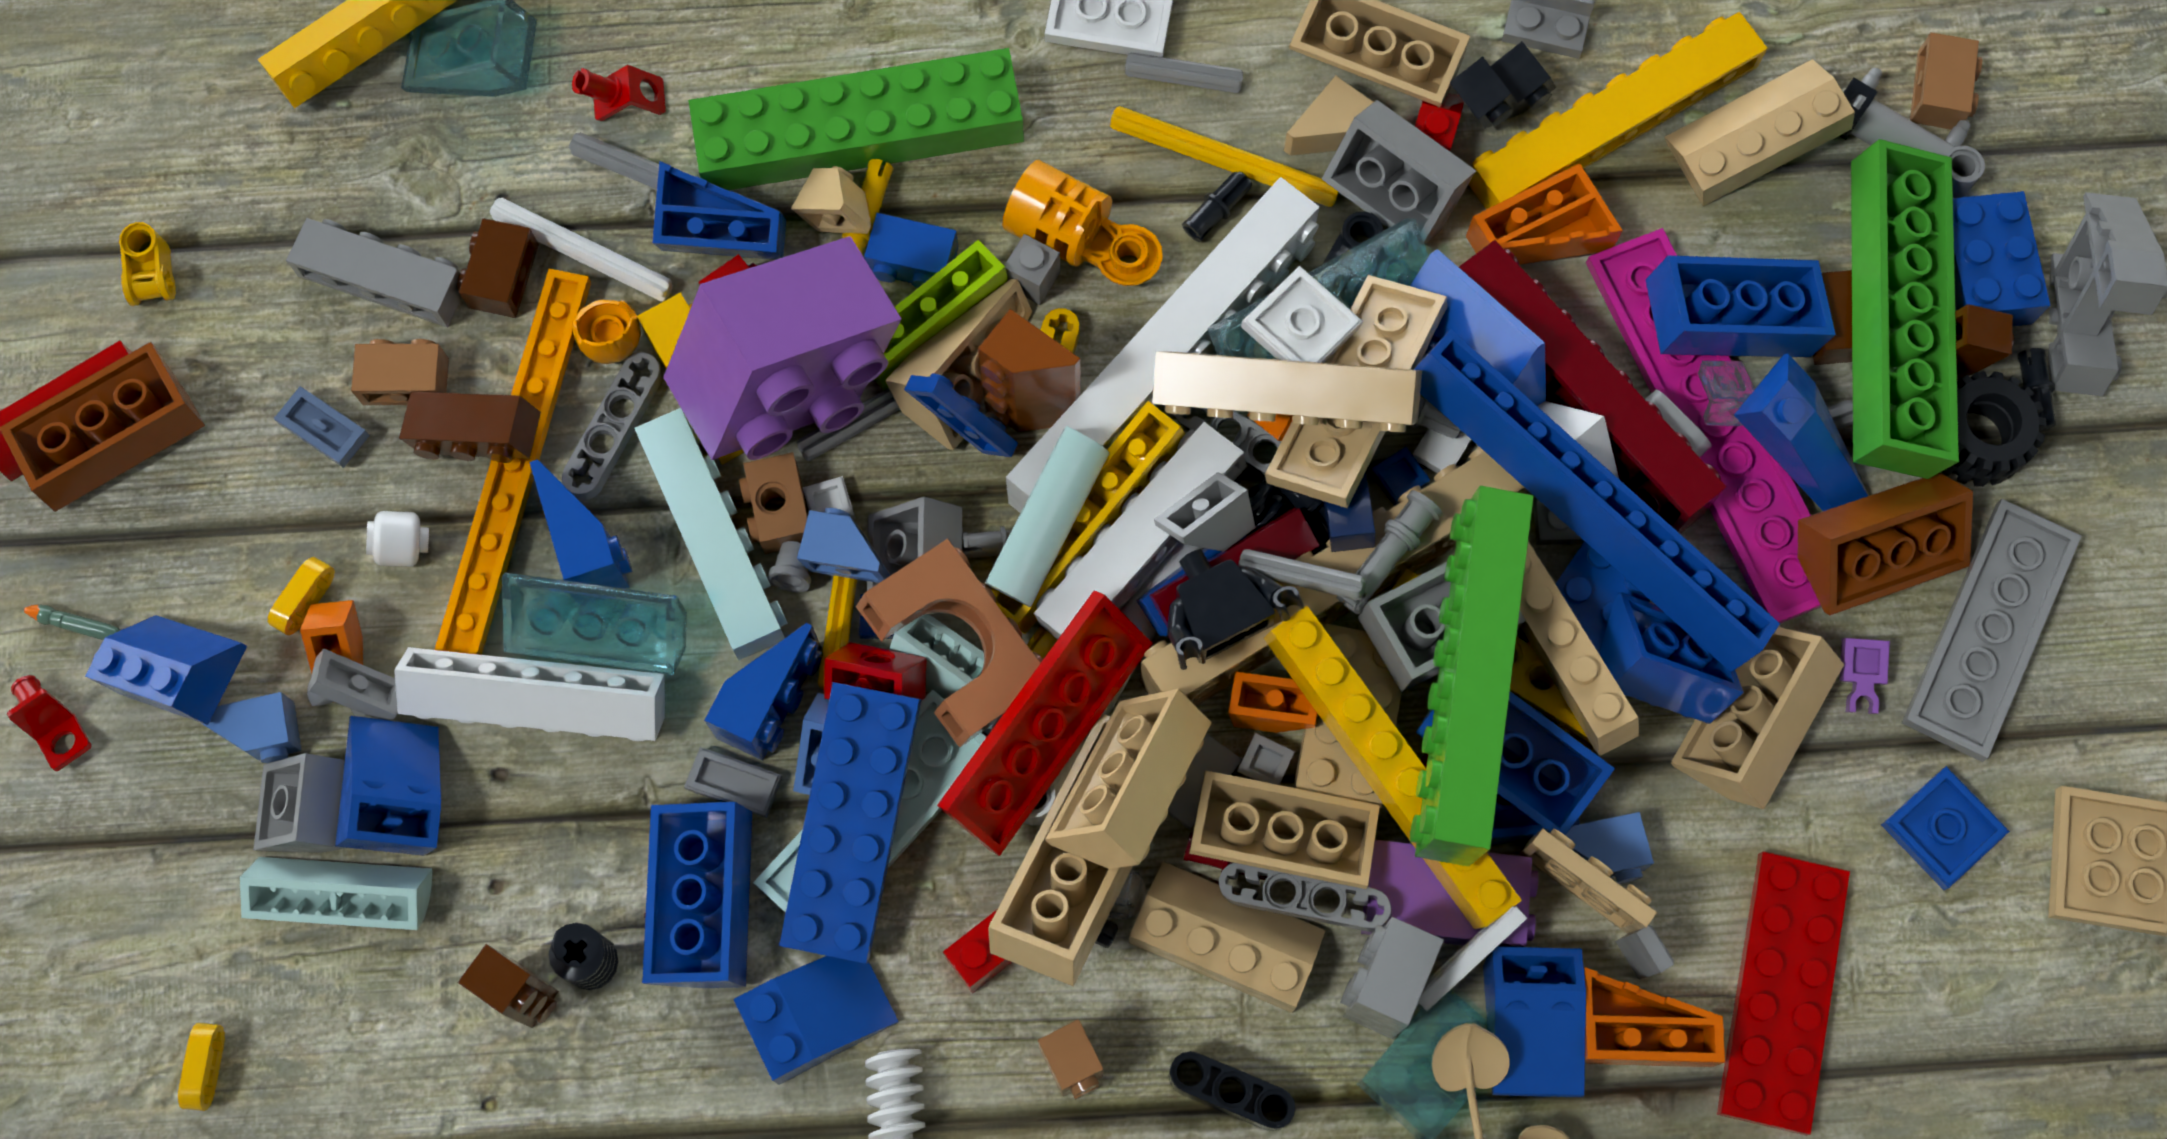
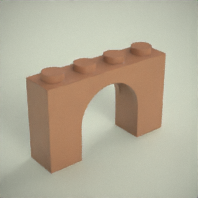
[856,539,1043,748]

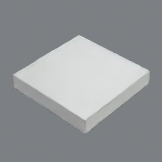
[1241,266,1363,363]

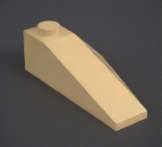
[885,279,1032,450]

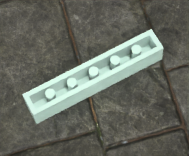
[634,408,788,660]

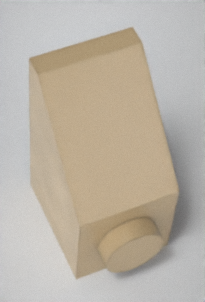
[1284,75,1374,156]
[791,166,871,234]

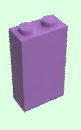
[1361,840,1538,947]

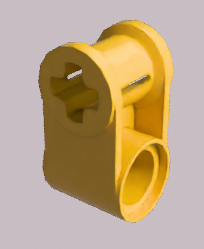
[119,222,176,306]

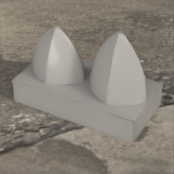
[307,649,397,721]

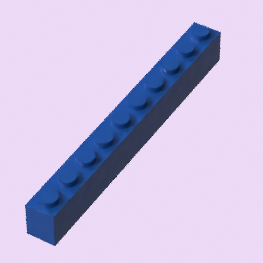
[1413,329,1780,672]

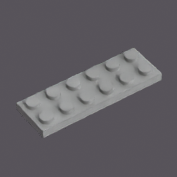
[1902,499,2081,762]

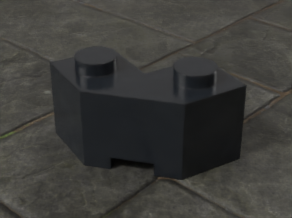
[1450,41,1556,129]

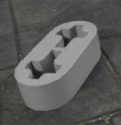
[1645,389,1712,457]

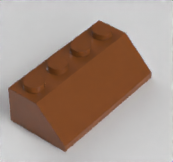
[978,309,1081,432]
[0,342,205,512]
[1798,473,1973,616]

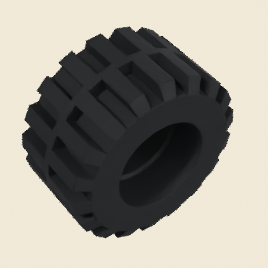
[1942,371,2046,487]

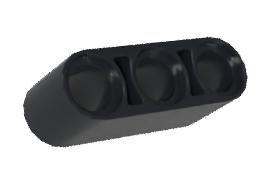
[1168,1051,1296,1131]

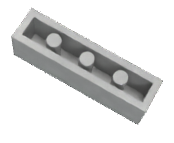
[286,218,462,328]

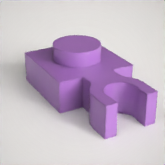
[1840,638,1890,714]

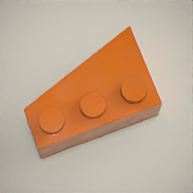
[1466,163,1623,265]
[1584,967,1725,1067]

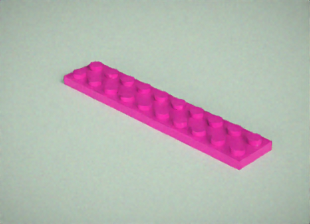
[1586,228,1821,624]

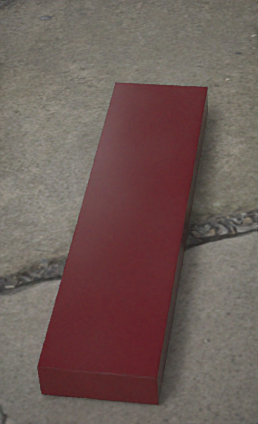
[1149,508,1320,629]

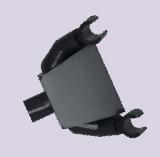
[1167,549,1305,670]

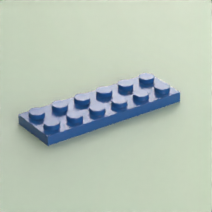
[779,682,922,964]

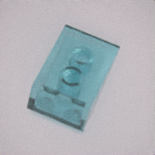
[401,0,537,97]
[1357,990,1488,1139]

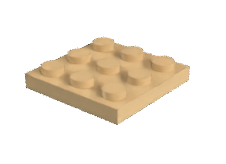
[2048,786,2167,937]
[1518,829,1657,934]

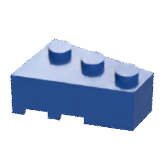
[652,161,786,260]

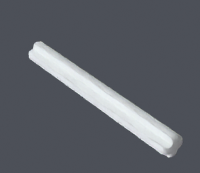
[490,198,673,301]

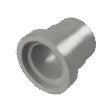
[768,541,811,592]

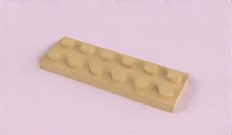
[1265,275,1448,508]

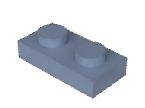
[273,386,370,468]

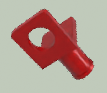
[572,64,666,122]
[7,675,92,771]

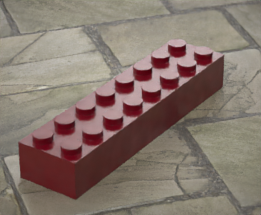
[1459,240,1727,534]

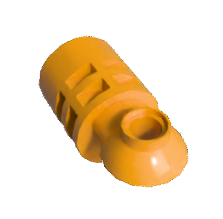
[1002,160,1163,286]

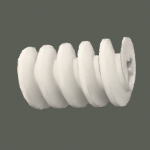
[865,1049,925,1139]

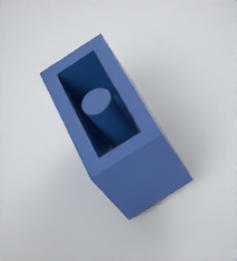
[864,213,959,288]

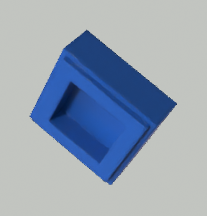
[1370,447,1430,506]

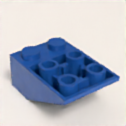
[704,623,823,761]
[335,716,441,856]
[1483,947,1586,1097]

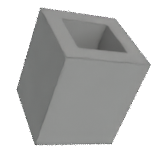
[1004,234,1061,305]

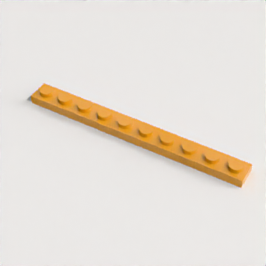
[434,268,591,655]

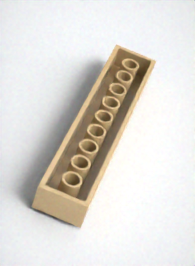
[1140,447,1529,706]

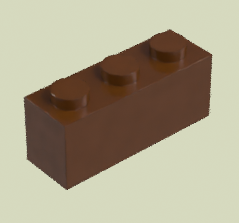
[399,392,541,463]
[457,944,559,1028]

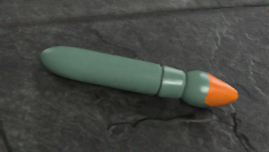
[24,604,121,640]

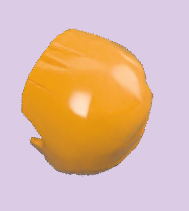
[573,300,641,364]

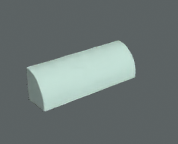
[985,426,1110,608]
[889,614,998,735]
[240,857,432,930]

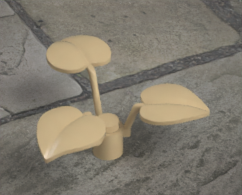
[1432,1023,1570,1139]

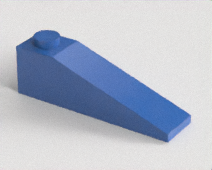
[1734,353,1869,511]

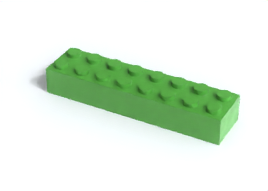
[688,48,1024,191]
[1851,139,1959,479]
[1410,485,1534,867]

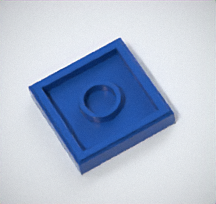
[1881,766,2010,890]

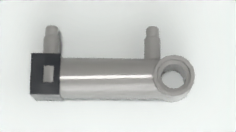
[1839,68,1985,198]

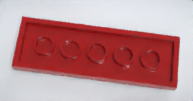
[937,590,1153,856]
[1717,851,1850,1136]

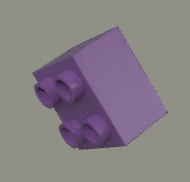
[663,236,902,460]

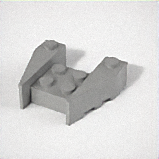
[2048,192,2167,396]

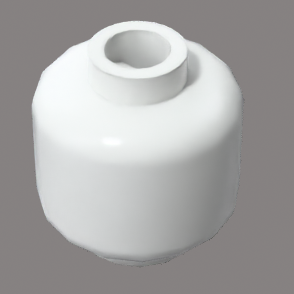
[366,511,429,567]

